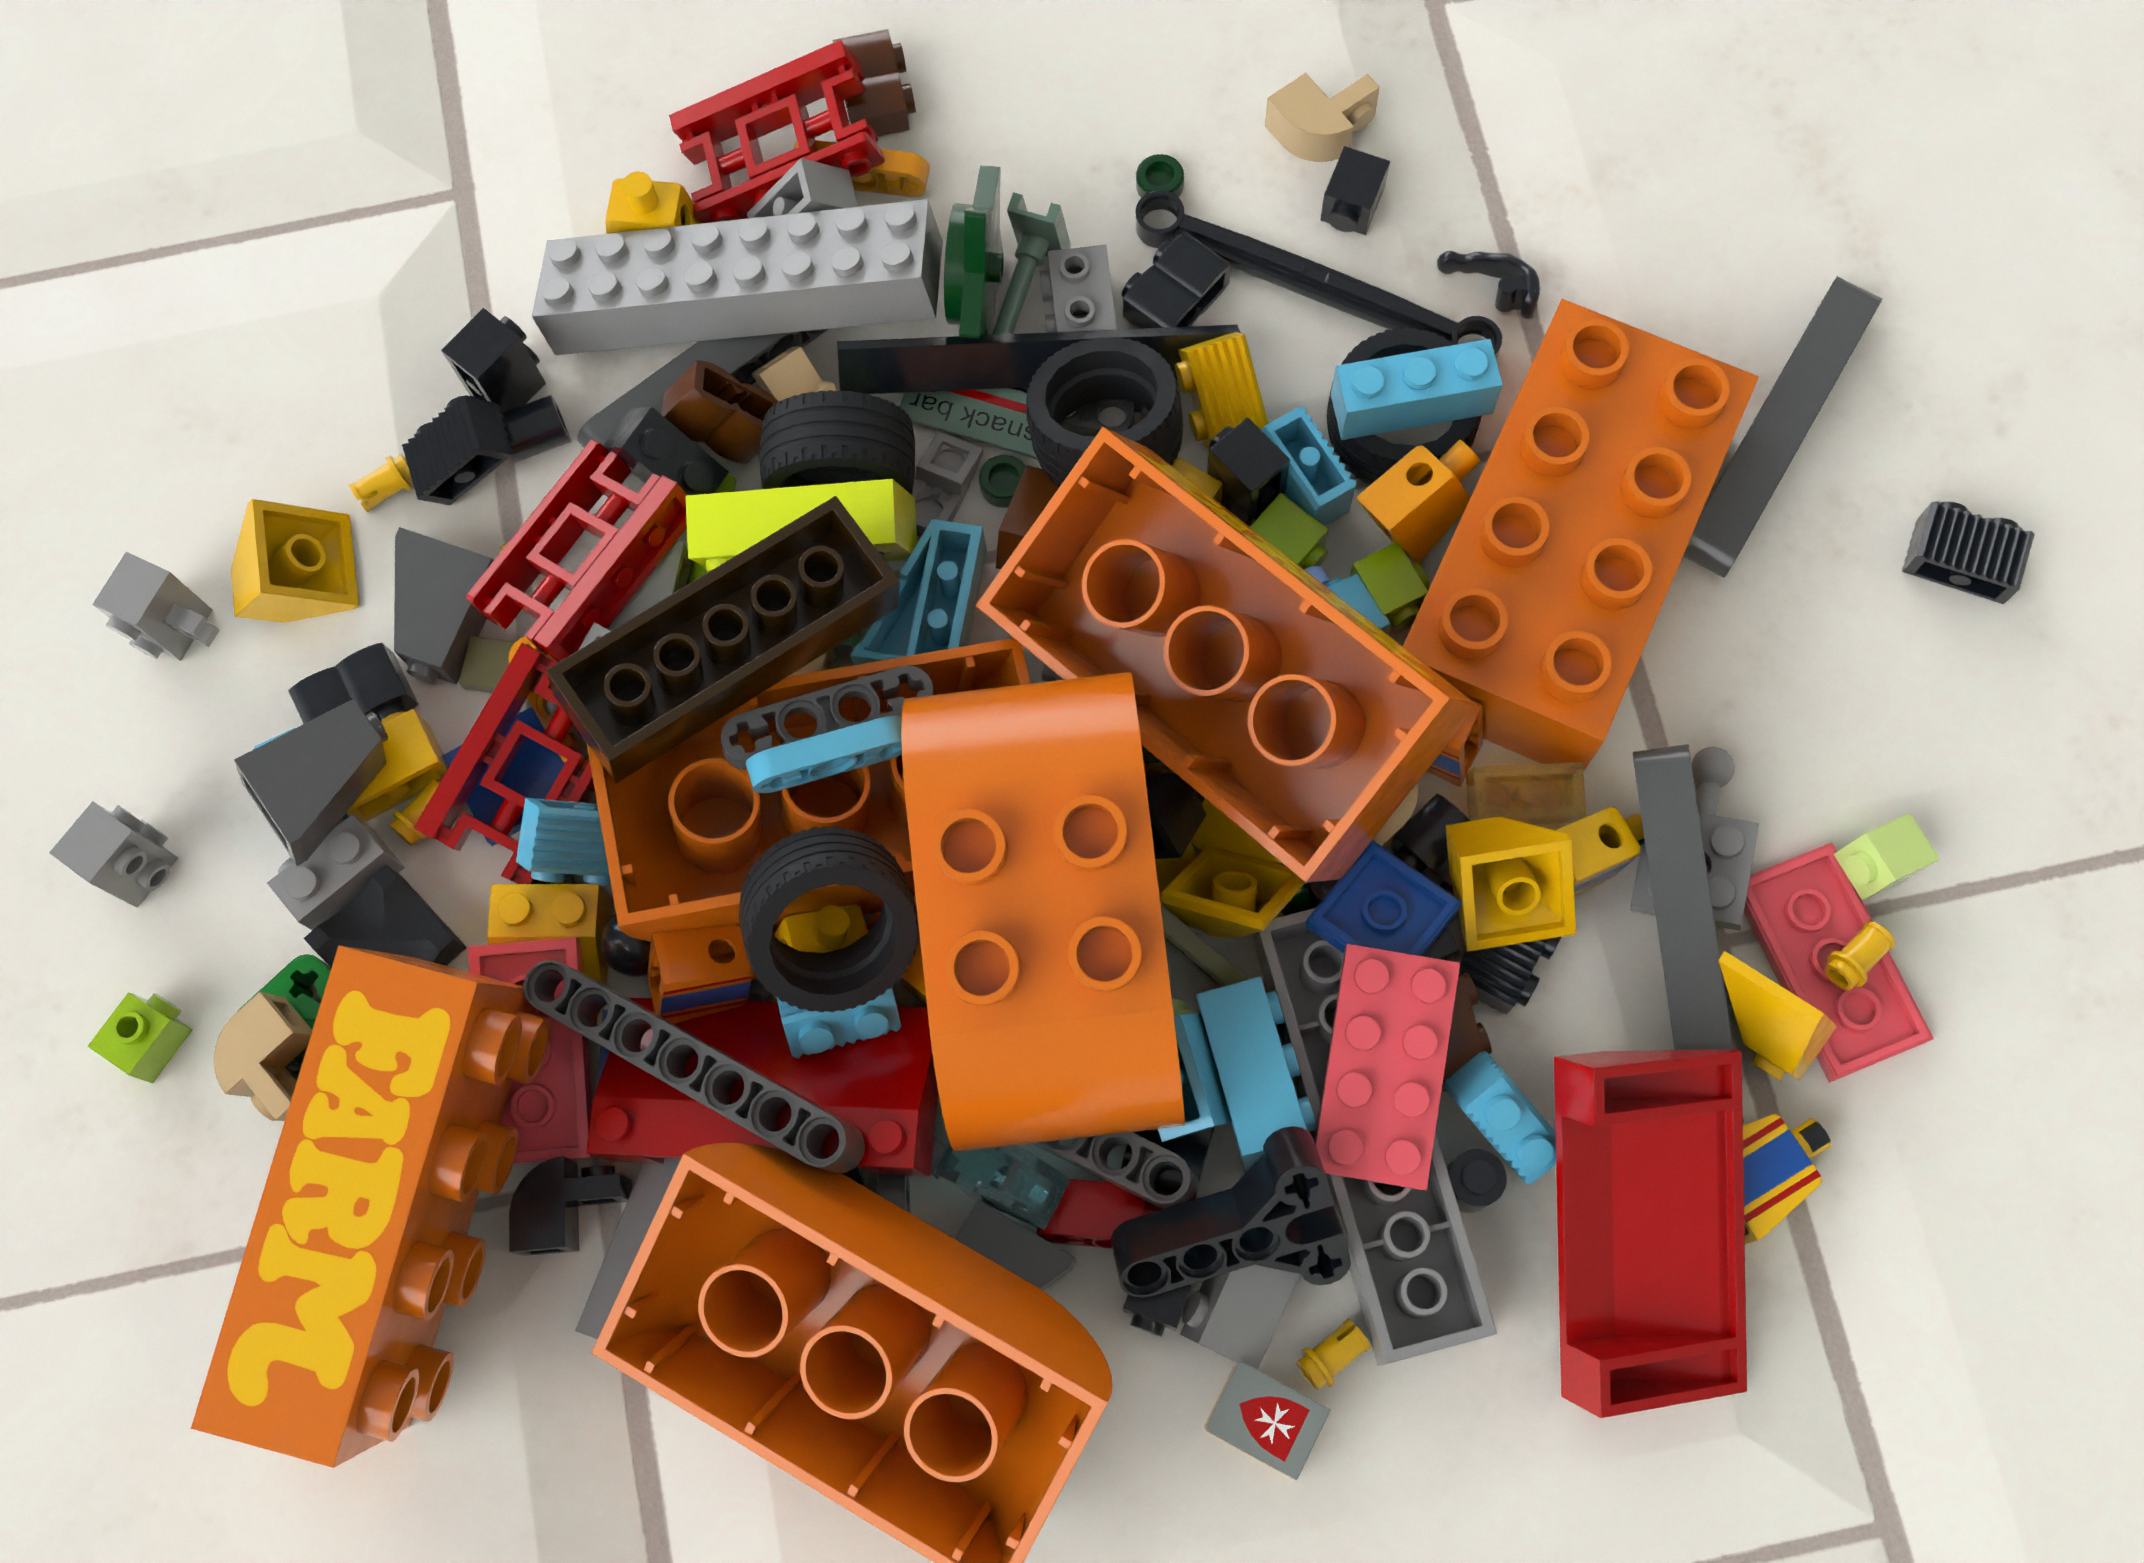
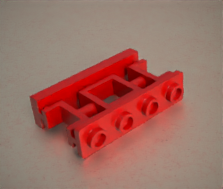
[669,39,885,223]
[466,439,688,663]
[413,643,595,884]

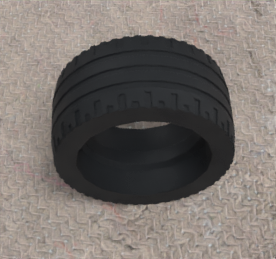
[1327,328,1482,485]
[1026,337,1183,486]
[760,390,915,495]
[739,826,918,1013]

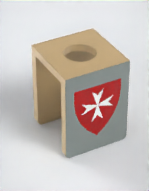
[1205,1362,1331,1480]

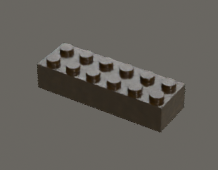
[545,496,900,784]

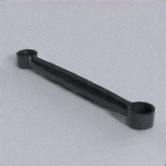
[1135,190,1502,360]

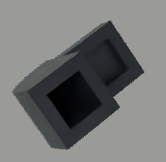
[509,1156,632,1256]

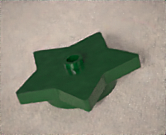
[944,165,1004,339]

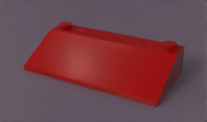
[586,998,938,1177]
[1554,1049,1747,1418]

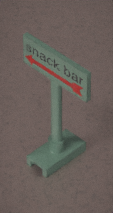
[900,192,1071,460]

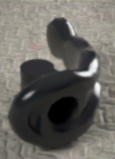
[1437,251,1540,319]

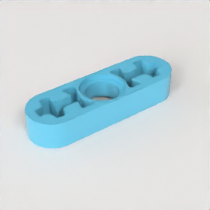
[745,716,902,793]

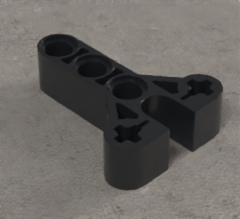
[1111,1126,1351,1298]

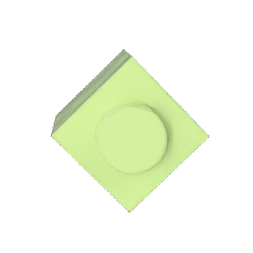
[1833,813,1940,901]

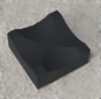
[303,865,467,968]

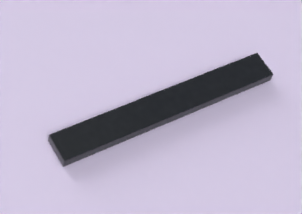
[837,325,1241,394]

